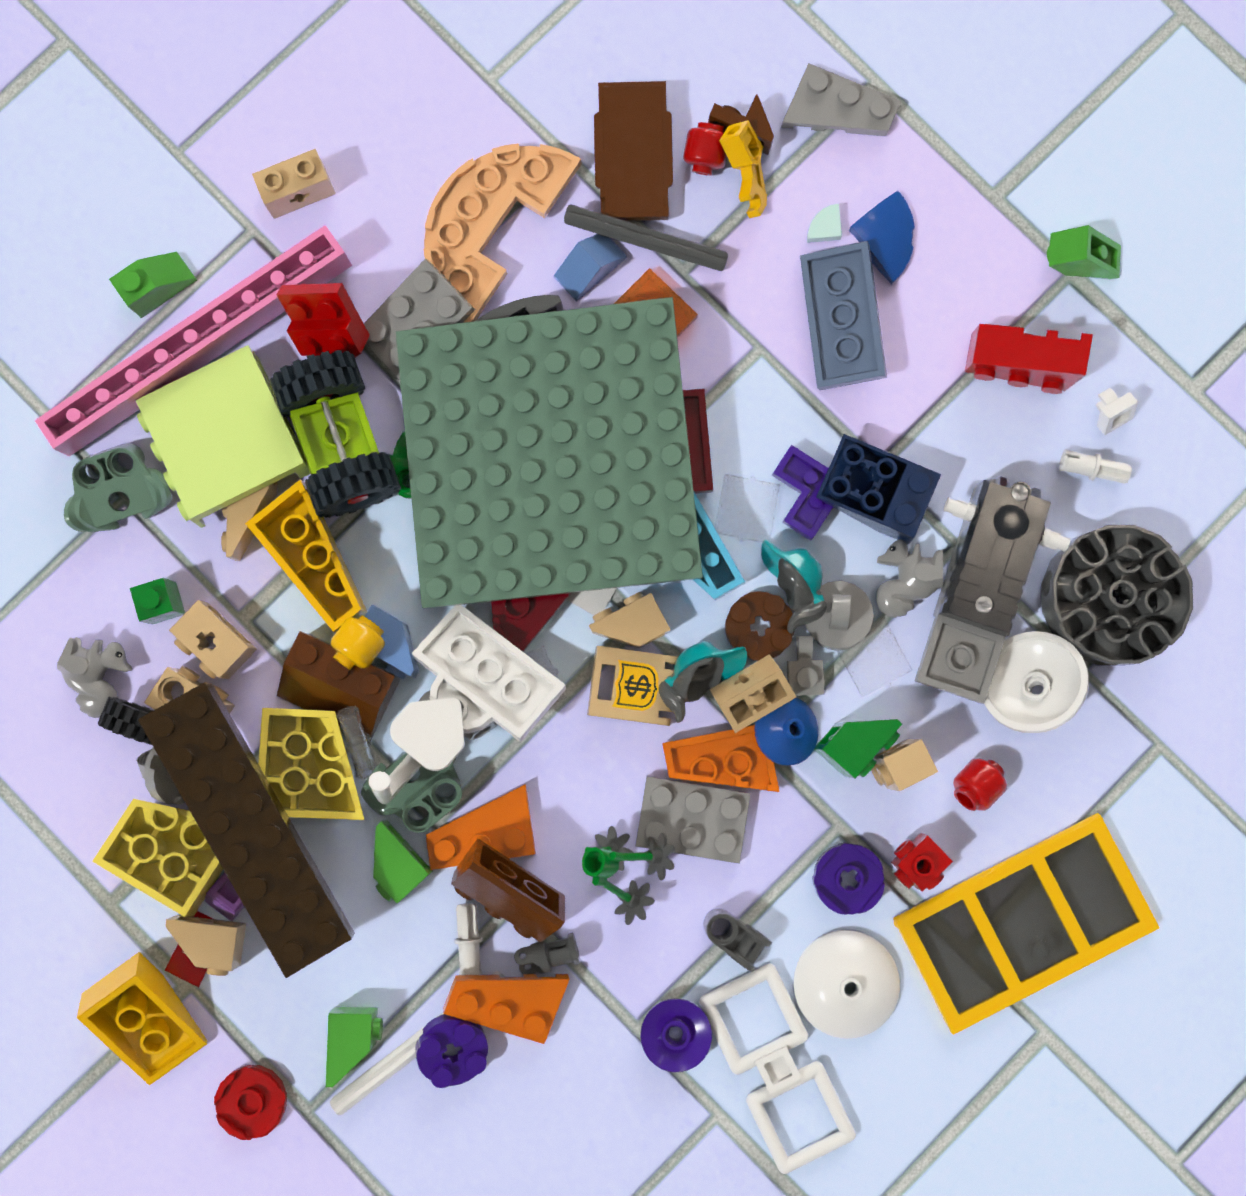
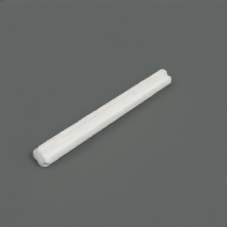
[329,971,504,1116]

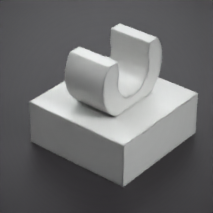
[1095,388,1139,436]

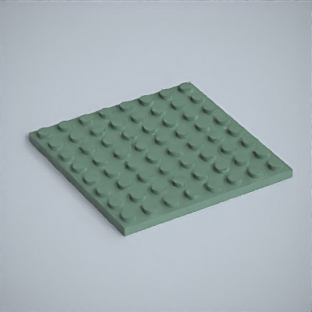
[396,297,703,609]

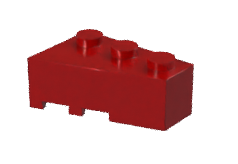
[964,324,1093,394]

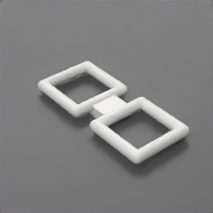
[699,963,856,1174]

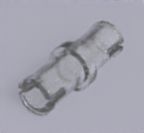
[336,706,377,779]

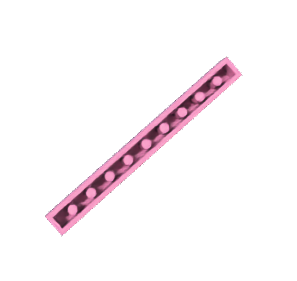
[34,225,352,457]

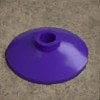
[640,998,712,1072]

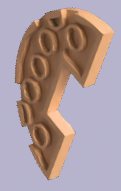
[423,143,582,323]

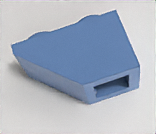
[365,605,419,680]

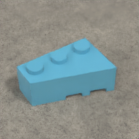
[693,492,746,601]

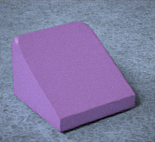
[205,872,244,921]

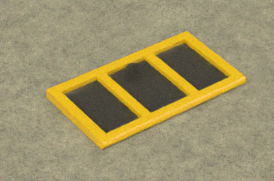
[893,813,1160,1035]

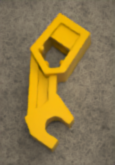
[719,120,767,218]

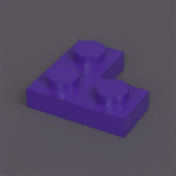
[772,445,833,541]

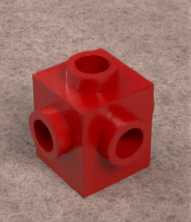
[891,833,953,892]

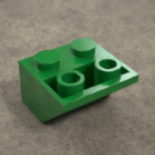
[814,719,902,779]

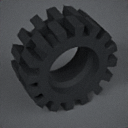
[97,697,154,745]

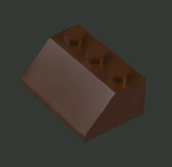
[277,631,401,741]
[451,838,565,942]

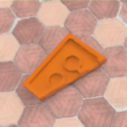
[662,725,780,792]
[426,784,536,870]
[443,974,570,1044]

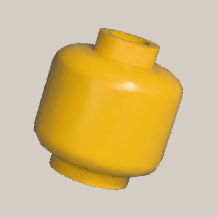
[331,615,385,670]

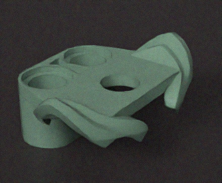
[63,443,172,532]
[361,752,462,833]

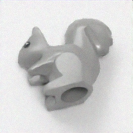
[876,540,944,618]
[57,637,133,718]

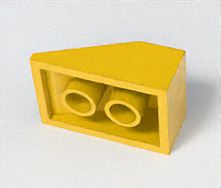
[76,952,207,1086]

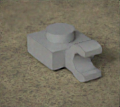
[787,636,825,696]

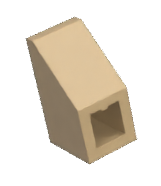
[589,591,671,648]

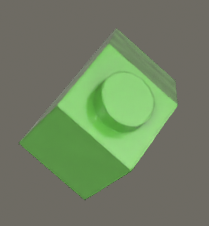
[1047,225,1121,279]
[109,251,197,318]
[373,819,433,904]
[325,1006,383,1088]

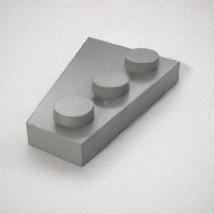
[781,63,901,136]

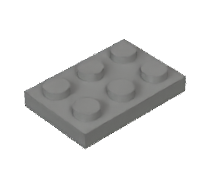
[364,259,476,380]
[635,776,751,864]

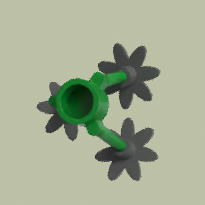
[582,826,675,925]

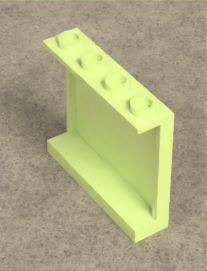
[136,345,310,528]

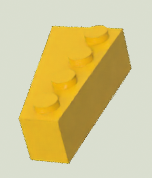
[245,479,368,633]

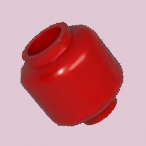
[683,122,727,176]
[953,758,1007,811]

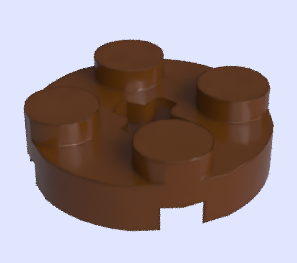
[725,591,795,661]

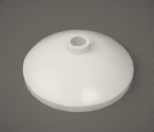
[984,631,1089,734]
[793,930,900,1039]

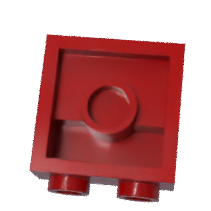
[276,283,370,358]

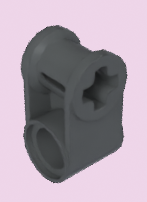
[703,908,773,972]

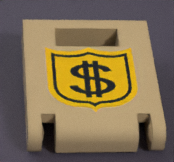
[587,646,678,726]

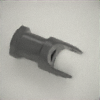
[514,932,581,974]

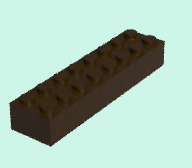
[138,682,355,978]

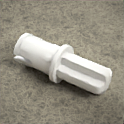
[1059,449,1132,484]
[454,903,483,975]

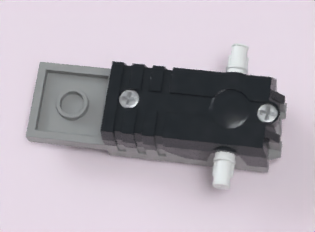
[914,476,1070,704]

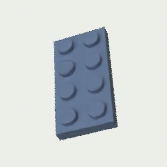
[800,241,887,390]

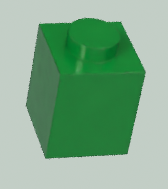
[129,577,185,625]

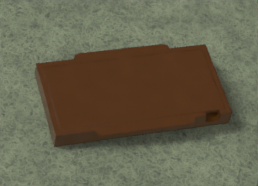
[594,81,673,221]

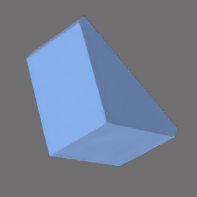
[554,234,627,302]

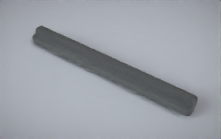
[564,204,728,271]

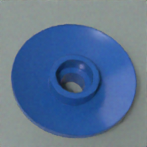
[754,697,818,766]

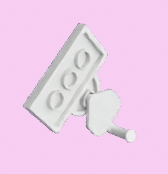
[368,605,566,804]

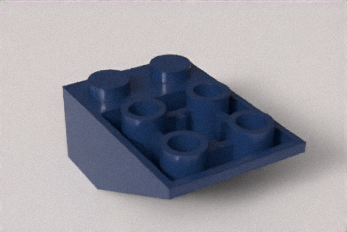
[816,434,941,544]

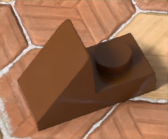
[708,94,774,155]

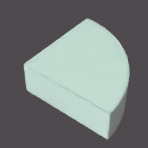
[807,203,842,243]

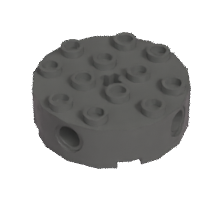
[1041,525,1193,666]

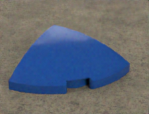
[849,190,915,285]

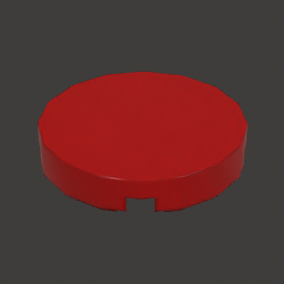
[214,1065,287,1140]

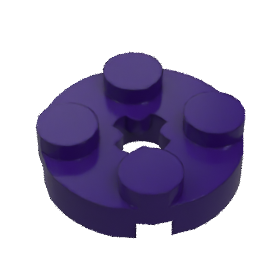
[812,842,885,915]
[415,1014,488,1088]

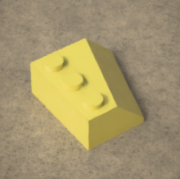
[258,708,365,820]
[92,799,223,917]

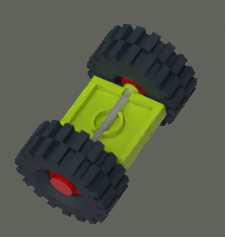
[270,350,401,518]

